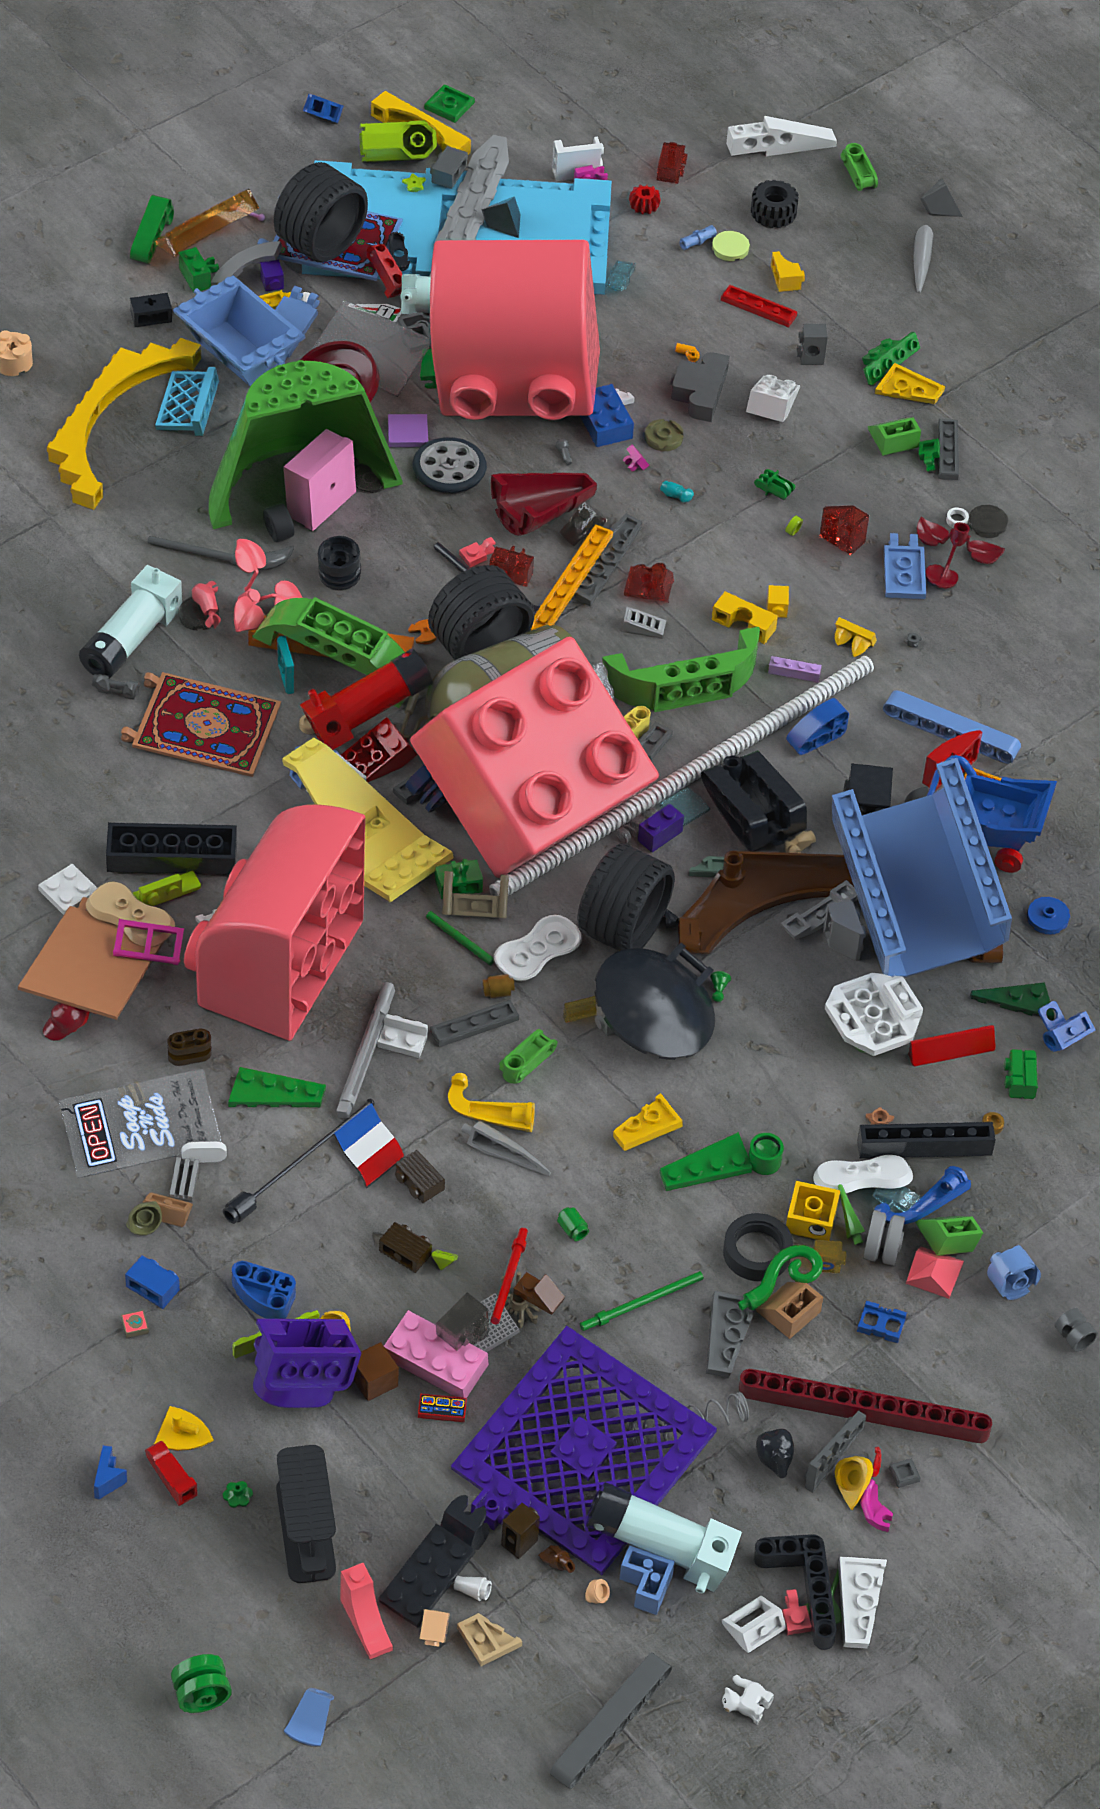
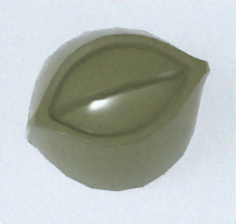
[126,1201,162,1235]

